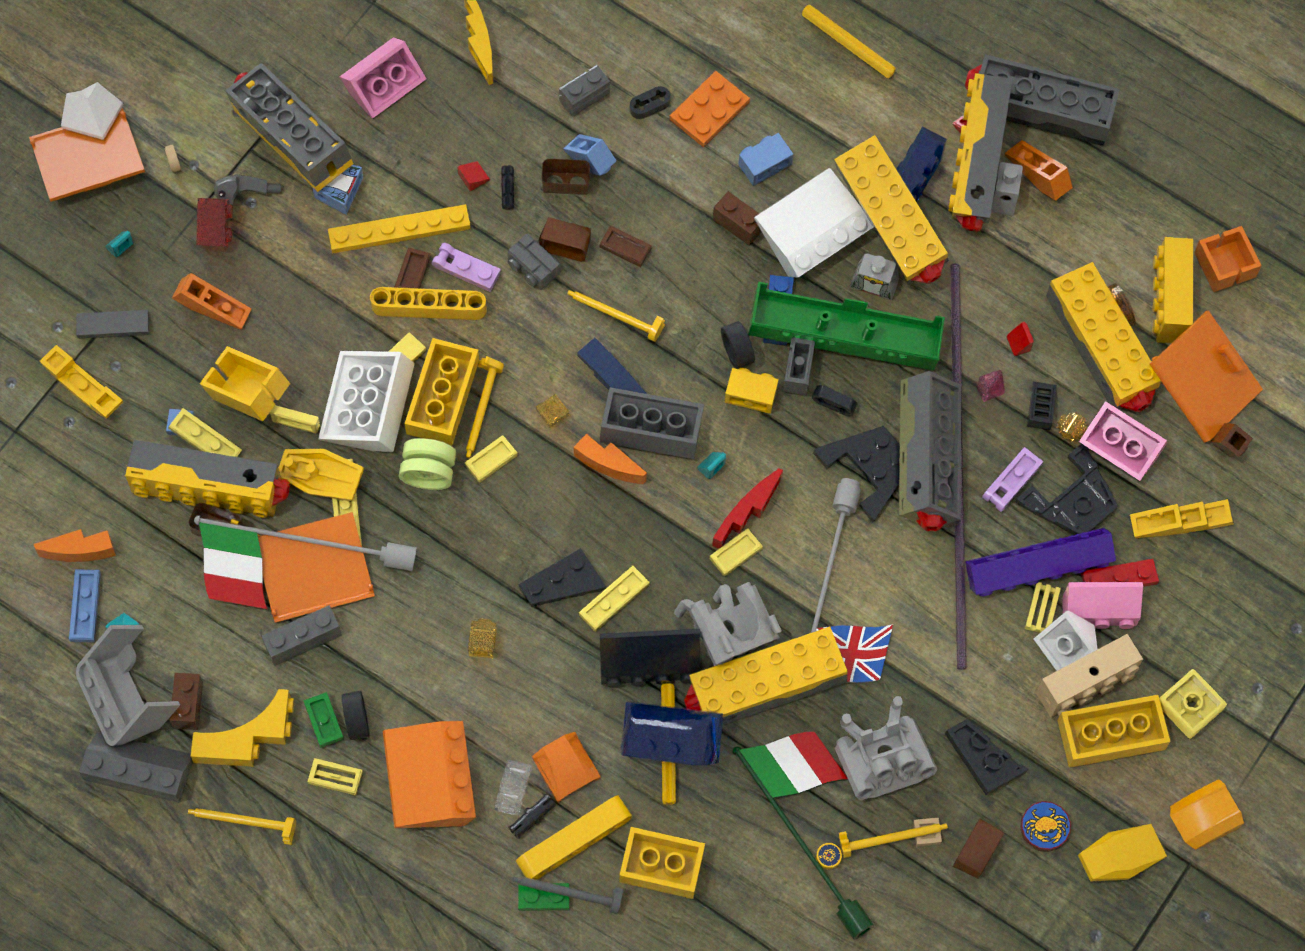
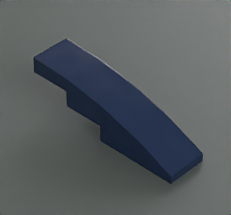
[577,337,647,394]

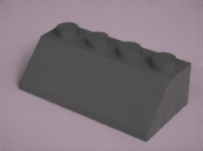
[600,387,704,459]
[79,732,192,803]

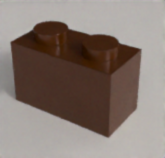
[713,191,762,246]
[170,673,203,730]

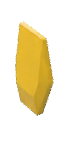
[278,449,364,501]
[1078,824,1167,881]

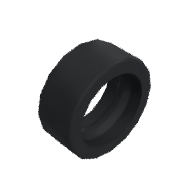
[721,321,755,369]
[342,691,370,740]

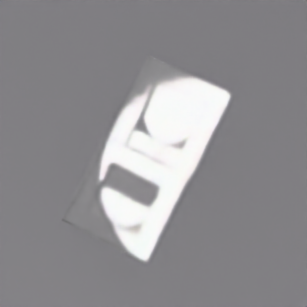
[494,760,532,816]

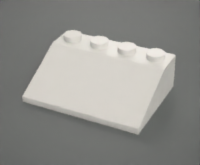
[754,168,873,277]
[318,351,415,452]

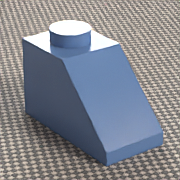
[563,134,616,176]

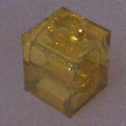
[468,618,497,658]

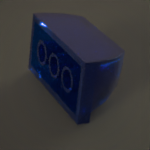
[620,701,723,765]

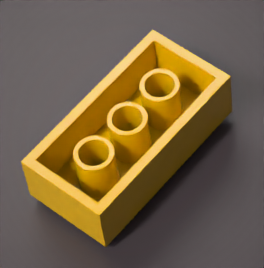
[1152,237,1193,343]
[405,338,479,446]
[1057,695,1170,768]

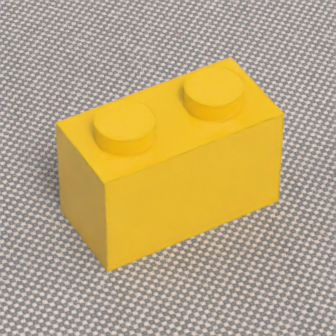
[725,368,779,414]

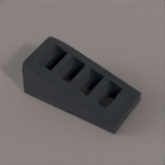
[1027,381,1057,430]

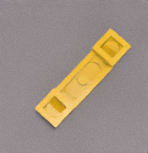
[39,345,123,419]

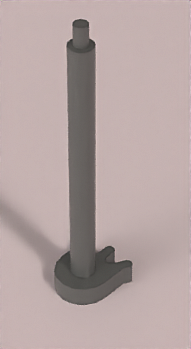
[513,877,624,914]

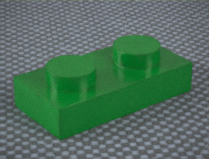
[303,692,344,748]
[518,883,569,911]

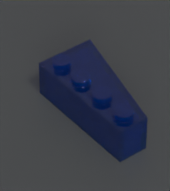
[896,126,947,202]

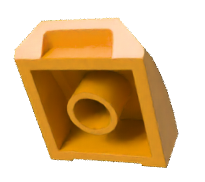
[1170,779,1244,850]

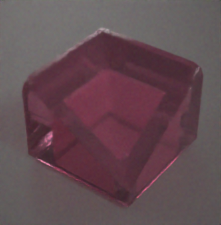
[977,370,1005,402]

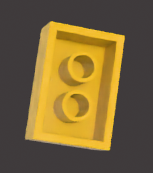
[619,827,705,899]

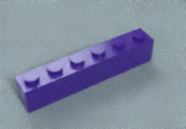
[965,528,1116,596]

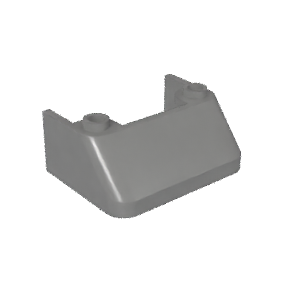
[76,625,180,746]

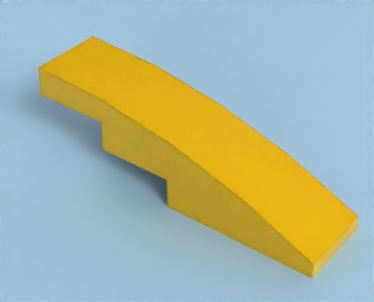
[464,0,493,85]
[1130,499,1233,538]

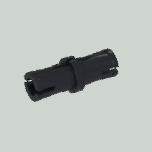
[508,794,556,839]

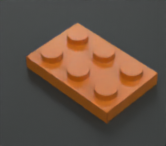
[669,71,750,148]

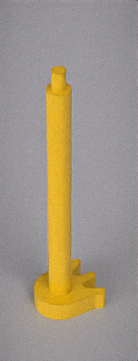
[568,290,665,342]
[466,356,504,458]
[188,808,296,845]
[839,823,948,858]

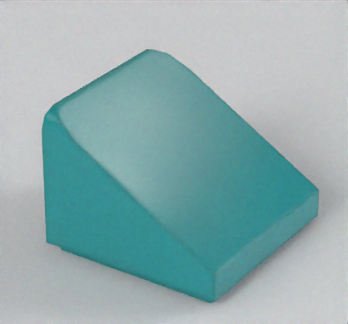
[105,231,133,258]
[697,452,726,479]

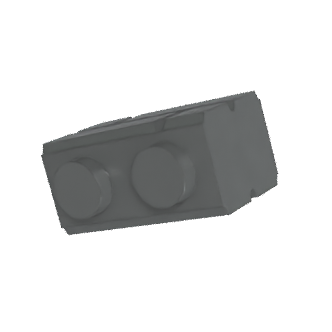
[559,65,610,117]
[507,234,561,290]
[783,338,815,395]

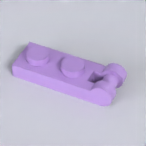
[431,243,501,292]
[982,447,1043,512]

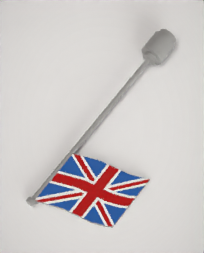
[811,478,893,683]

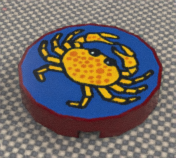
[1020,801,1071,852]

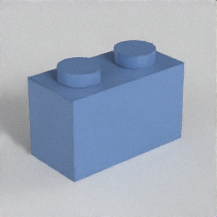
[738,133,793,186]

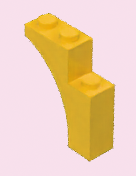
[191,689,294,767]

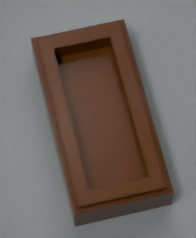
[599,225,652,267]
[394,247,431,289]

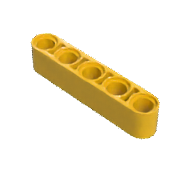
[370,287,487,320]
[516,795,633,880]

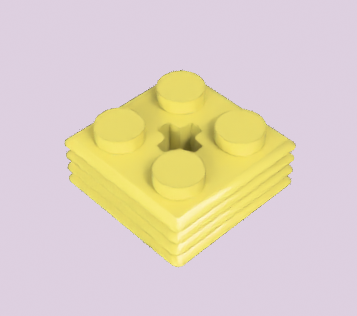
[1159,669,1227,739]

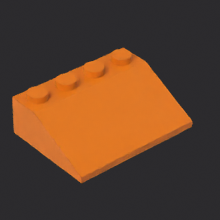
[383,721,476,828]

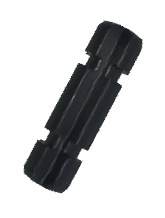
[501,165,514,210]

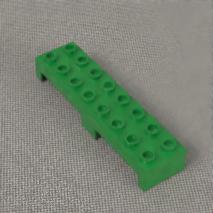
[748,282,945,371]

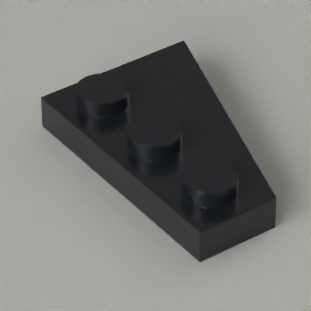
[518,548,606,607]
[945,719,1028,795]

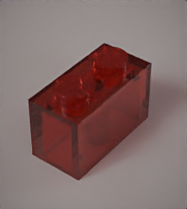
[196,198,233,247]

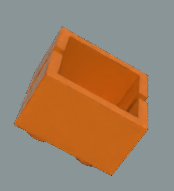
[1194,226,1262,292]

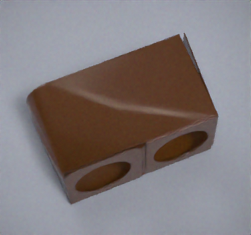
[541,159,590,195]
[539,217,591,262]
[188,503,244,537]
[952,819,1004,879]

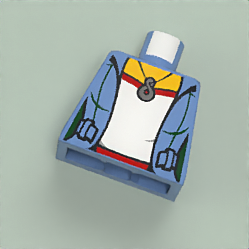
[304,165,363,215]

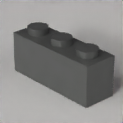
[261,605,342,666]

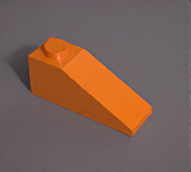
[1005,140,1073,201]
[172,273,251,329]

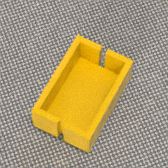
[200,346,290,421]

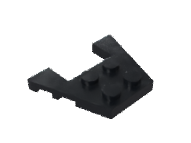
[813,426,900,522]
[1016,443,1118,535]

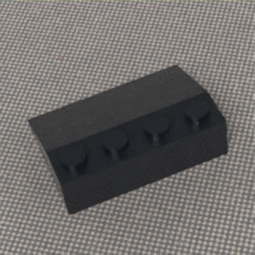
[600,629,700,687]

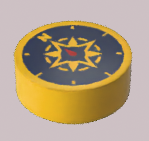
[816,843,842,870]

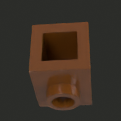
[1211,423,1253,457]

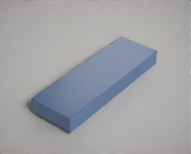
[69,569,101,642]

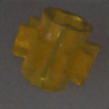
[1057,412,1087,442]

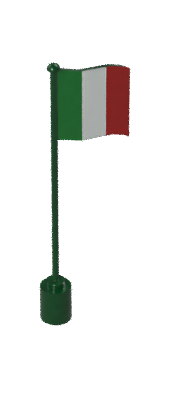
[732,732,874,940]

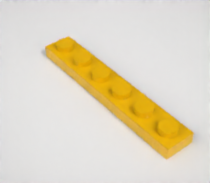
[328,204,471,254]

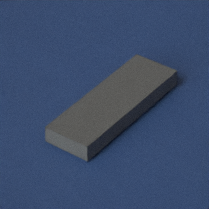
[76,310,149,338]

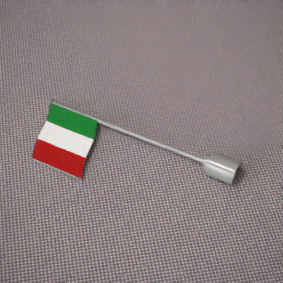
[194,515,417,609]

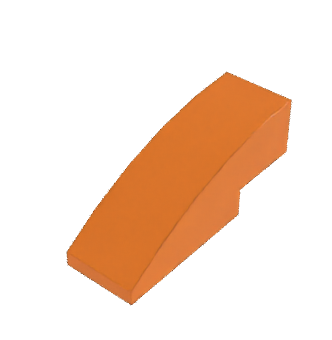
[574,434,647,484]
[34,529,116,562]

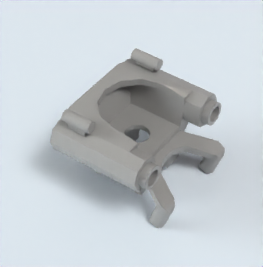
[674,582,782,666]
[835,696,938,801]

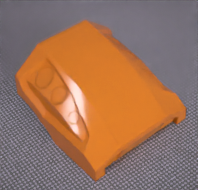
[532,732,601,803]

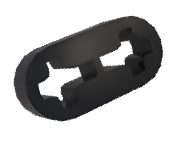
[629,86,671,119]
[812,385,858,416]

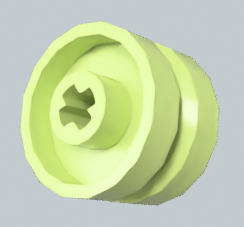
[399,438,456,490]

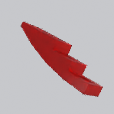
[712,468,783,549]

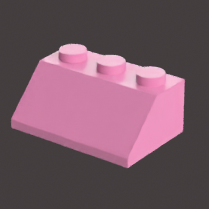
[340,38,426,118]
[1079,401,1168,481]
[1062,582,1143,629]

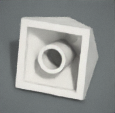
[61,82,123,140]
[1034,610,1098,671]

